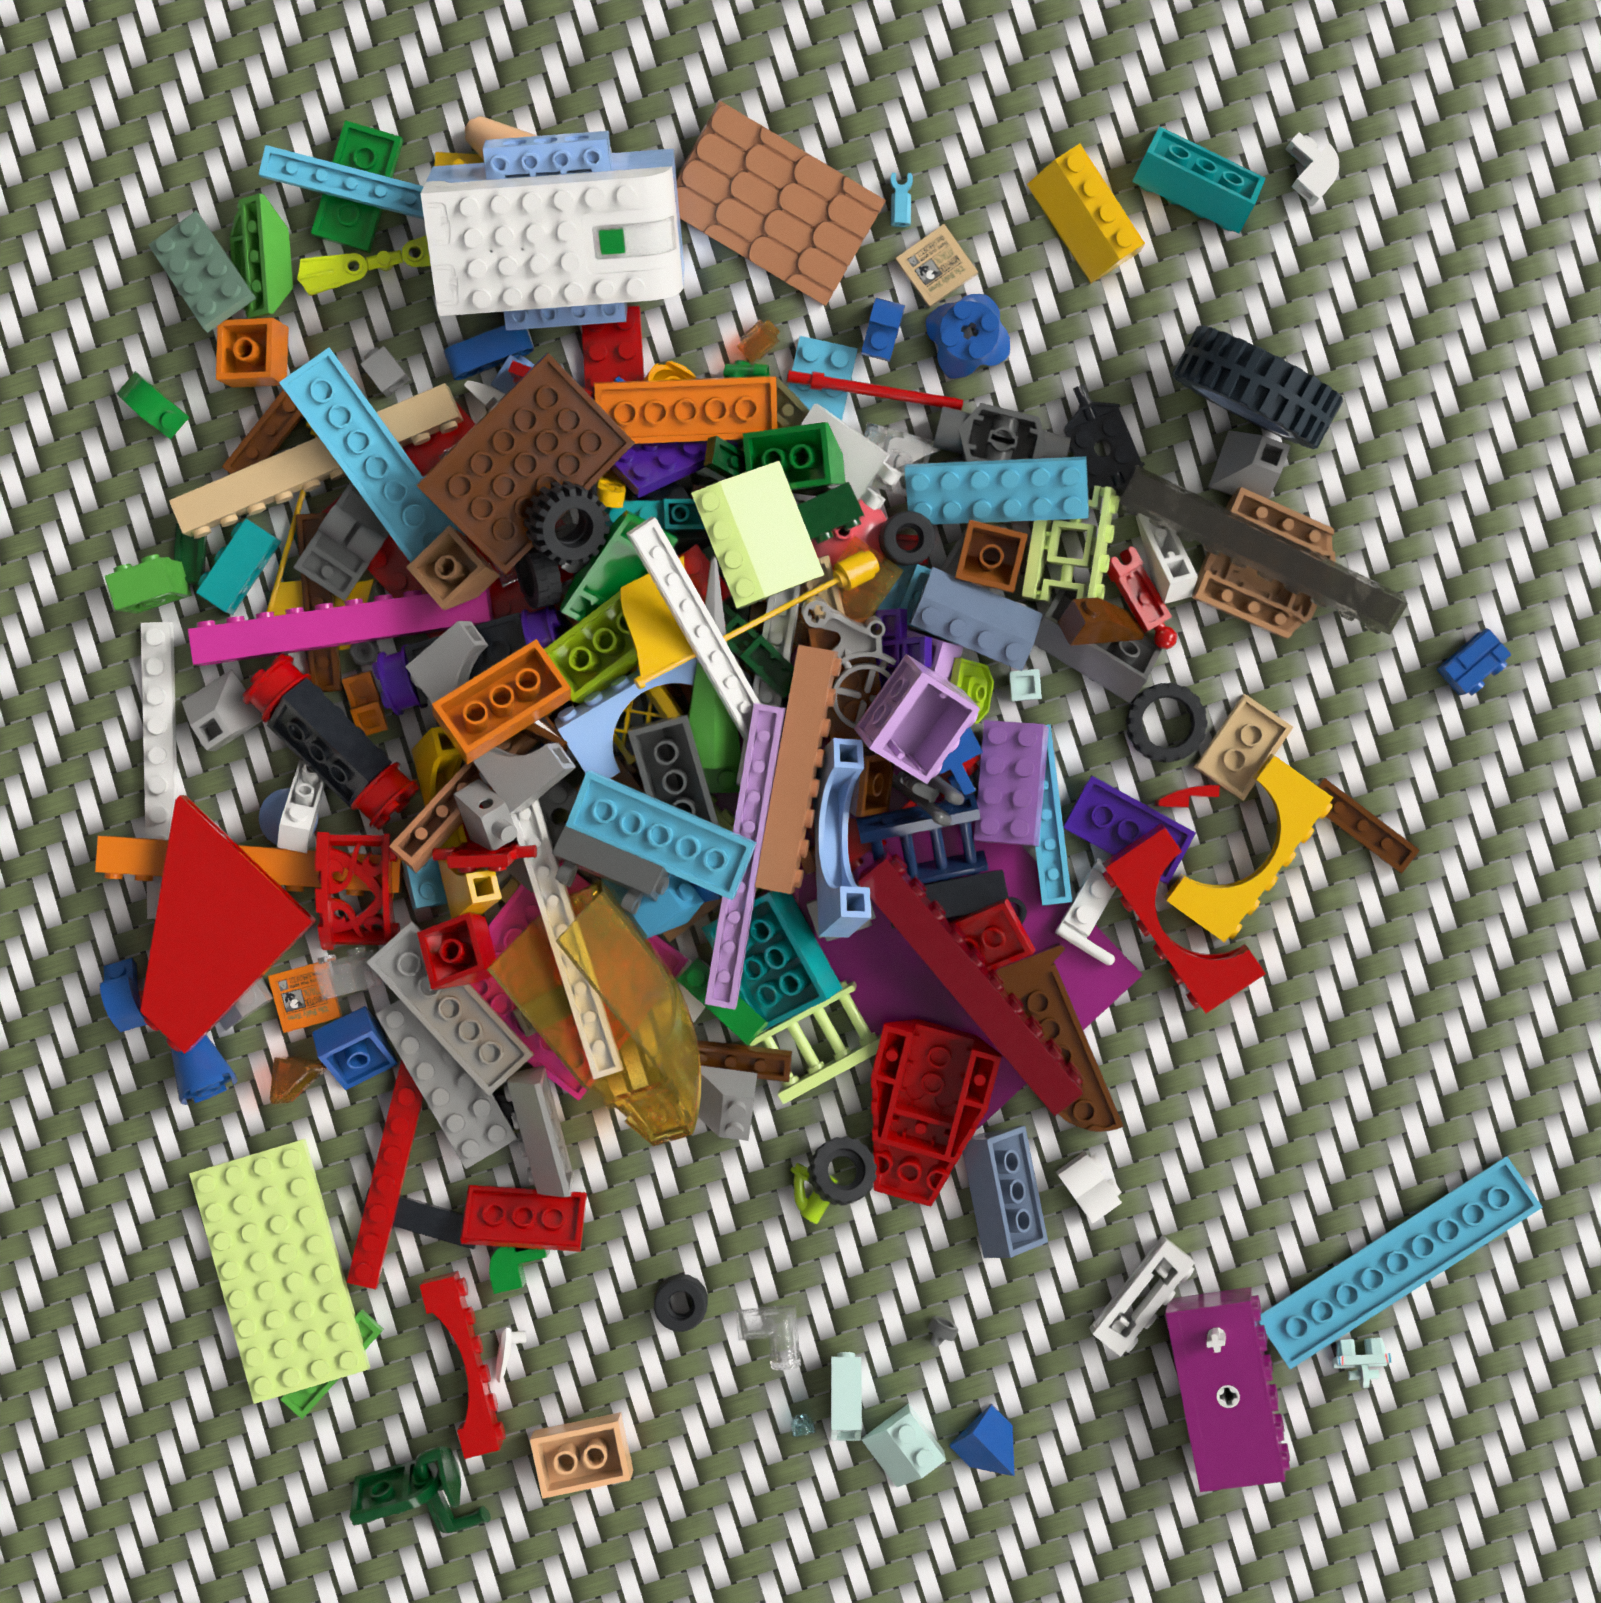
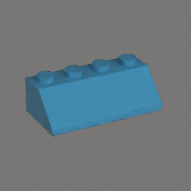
[601,873,704,939]

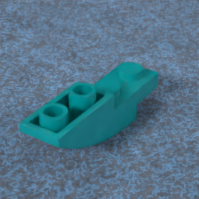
[604,499,706,532]

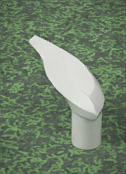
[496,1328,526,1383]

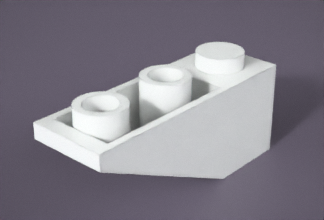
[277,759,325,853]

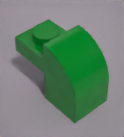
[116,371,190,440]
[489,1246,550,1294]

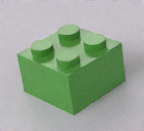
[105,554,192,614]

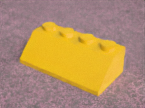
[1027,143,1145,284]

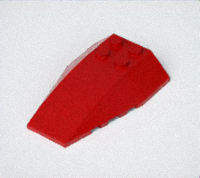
[871,1019,1002,1207]

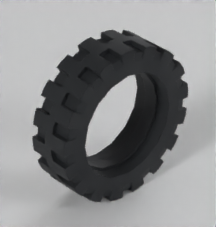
[1125,683,1208,762]

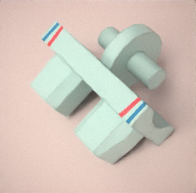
[1332,1338,1392,1388]

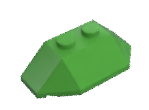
[230,193,293,319]

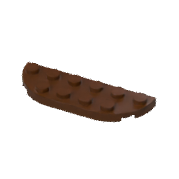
[1020,962,1124,1132]

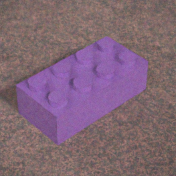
[974,720,1049,847]

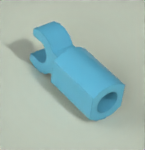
[890,173,913,227]

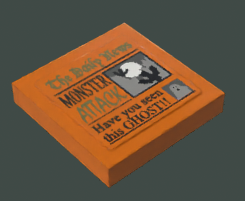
[268,960,343,1033]

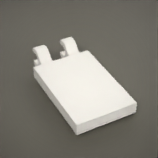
[801,404,902,510]

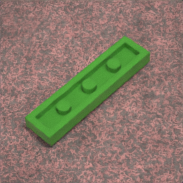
[280,1309,384,1419]

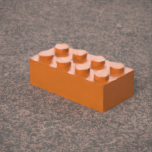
[432,639,571,765]

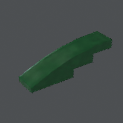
[722,602,794,699]

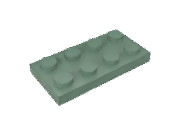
[149,211,256,333]

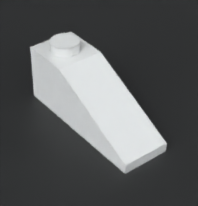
[1136,506,1198,604]

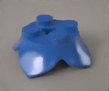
[926,294,1010,379]

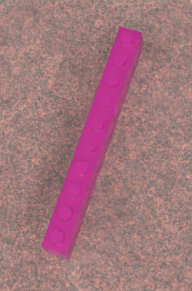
[188,588,494,666]

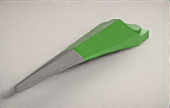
[688,556,741,793]

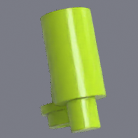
[790,1163,838,1224]

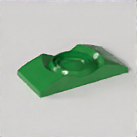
[560,510,678,622]

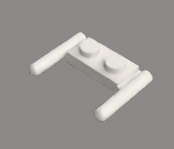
[1055,858,1117,966]

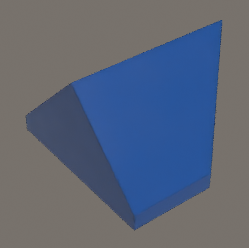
[949,1403,1015,1476]

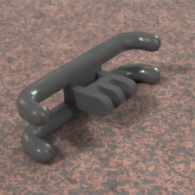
[892,771,964,826]

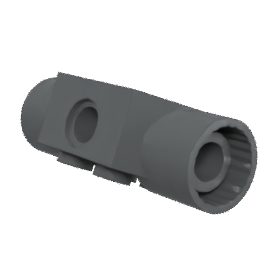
[933,403,1071,462]

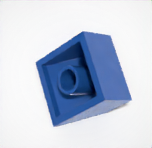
[312,1006,398,1090]

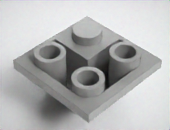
[1208,430,1291,499]
[182,669,262,751]

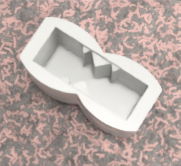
[1056,1151,1122,1224]

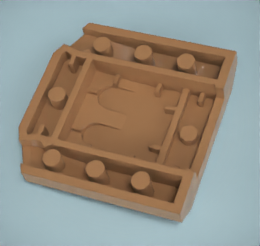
[1192,487,1336,639]

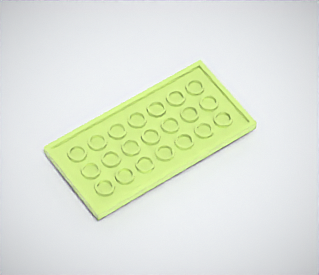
[189,1139,370,1404]

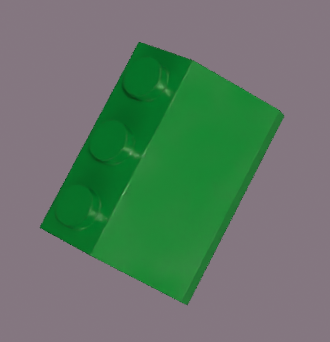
[742,422,846,491]

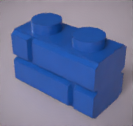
[1437,628,1511,696]

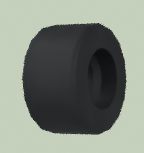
[879,511,936,566]
[654,1274,708,1332]

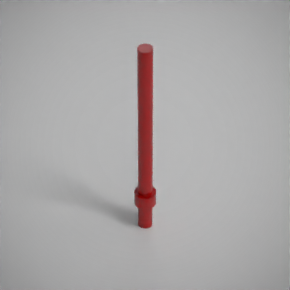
[786,370,963,411]

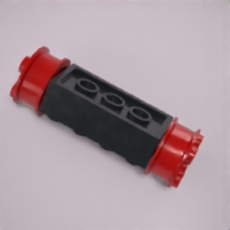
[242,653,420,831]

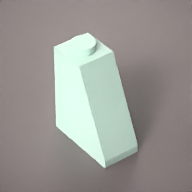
[831,1352,862,1441]

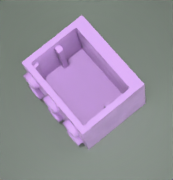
[854,654,980,784]

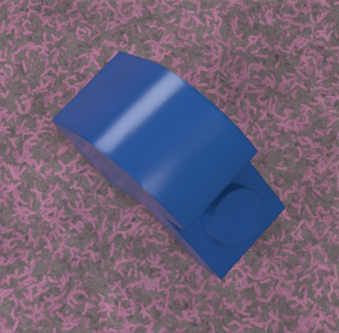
[861,298,905,362]
[938,727,983,796]
[99,958,147,1032]

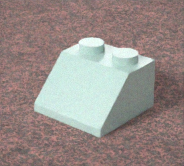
[861,1403,946,1487]

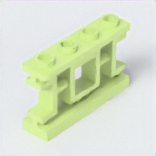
[1022,486,1119,603]

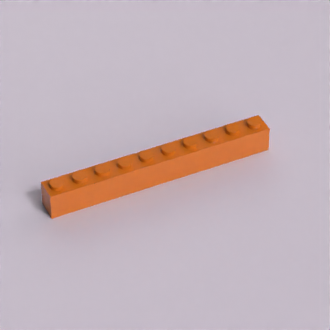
[95,836,403,898]

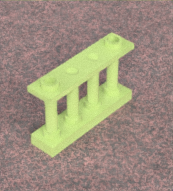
[750,980,881,1104]

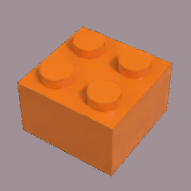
[216,318,289,388]

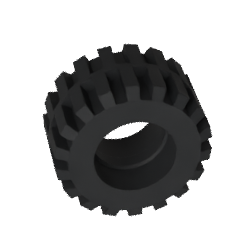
[524,481,610,565]

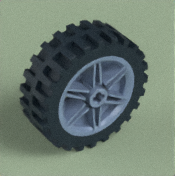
[1172,325,1343,449]

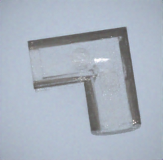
[736,1304,801,1370]

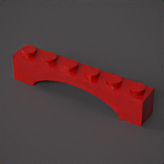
[419,1271,506,1459]

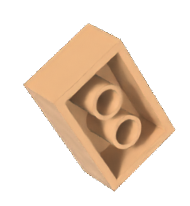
[530,1412,633,1499]

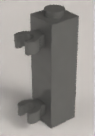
[552,826,669,915]

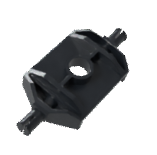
[1063,384,1145,510]

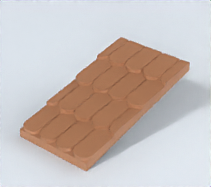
[676,100,886,306]

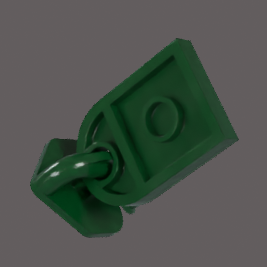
[349,1446,491,1533]

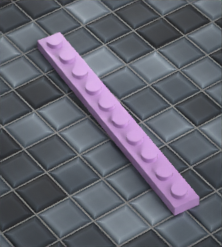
[705,703,786,1010]

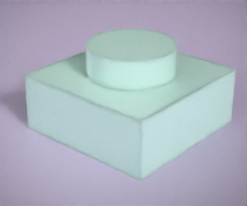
[1009,669,1042,702]

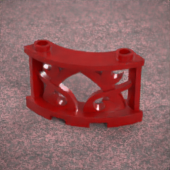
[315,832,400,950]

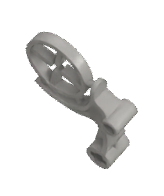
[801,596,896,728]

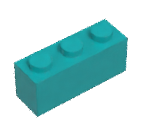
[196,518,282,615]

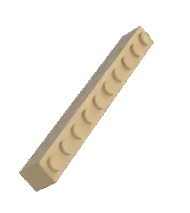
[169,383,463,539]

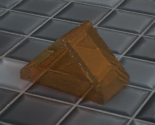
[269,1056,327,1104]

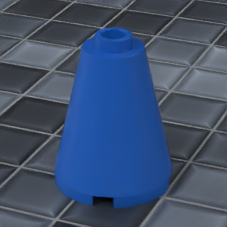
[171,1035,238,1105]

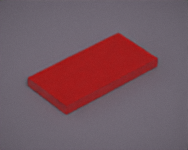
[460,1185,587,1252]

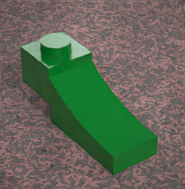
[677,958,769,1046]

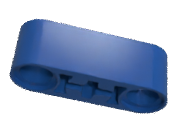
[443,325,534,380]

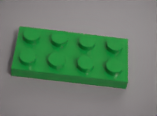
[311,120,404,253]

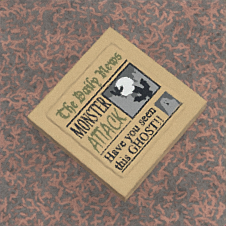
[895,224,978,308]

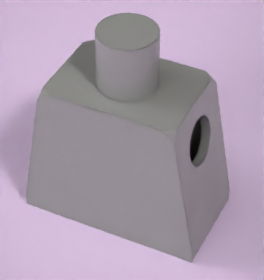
[454,779,517,851]

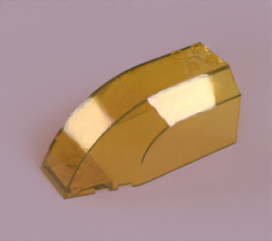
[487,881,701,1147]

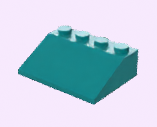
[701,890,843,1031]

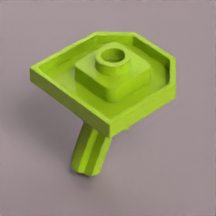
[950,658,994,724]

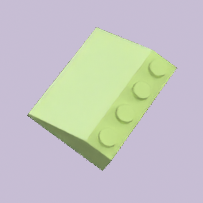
[691,461,824,609]

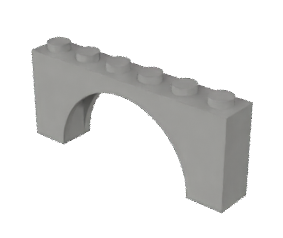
[405,621,576,813]

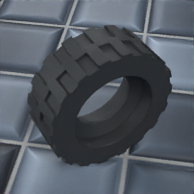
[515,546,562,609]
[808,1136,877,1206]

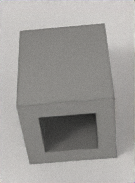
[361,346,411,397]

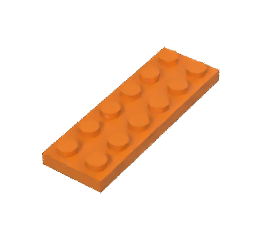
[593,376,778,444]

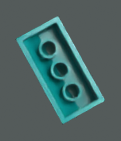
[1132,126,1266,234]

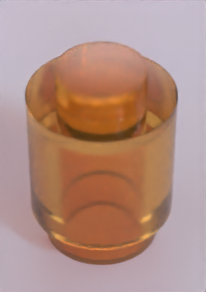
[736,319,780,364]

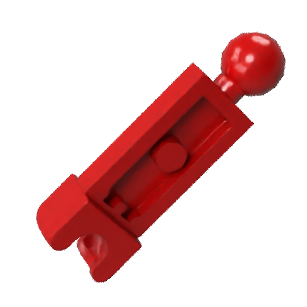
[1107,546,1178,650]

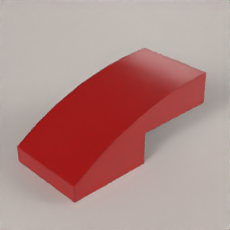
[1154,785,1220,808]

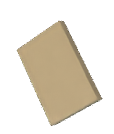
[1193,694,1293,801]

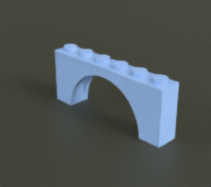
[554,657,697,779]
[813,738,871,938]

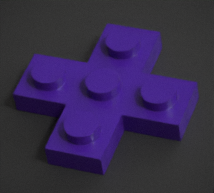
[876,608,932,689]

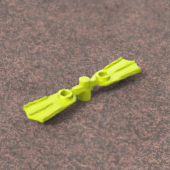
[297,236,431,296]

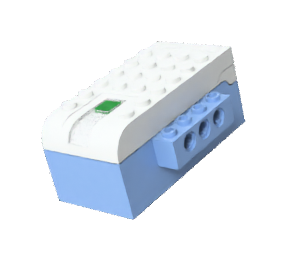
[421,131,685,330]

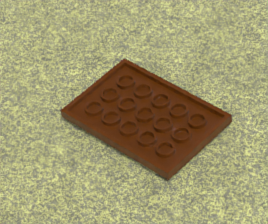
[416,353,635,574]

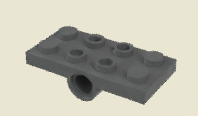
[293,482,389,601]

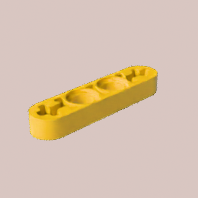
[596,469,626,508]

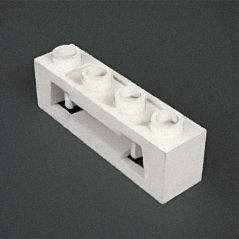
[1089,1235,1195,1357]

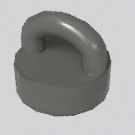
[928,1316,959,1347]

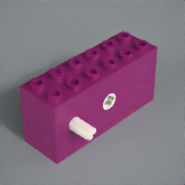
[1166,1287,1290,1492]

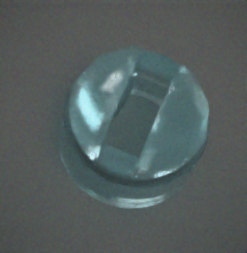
[791,1413,816,1437]

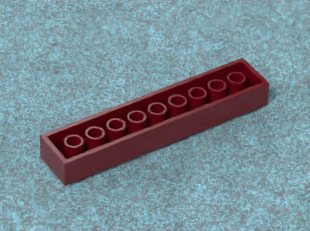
[858,851,1083,1116]

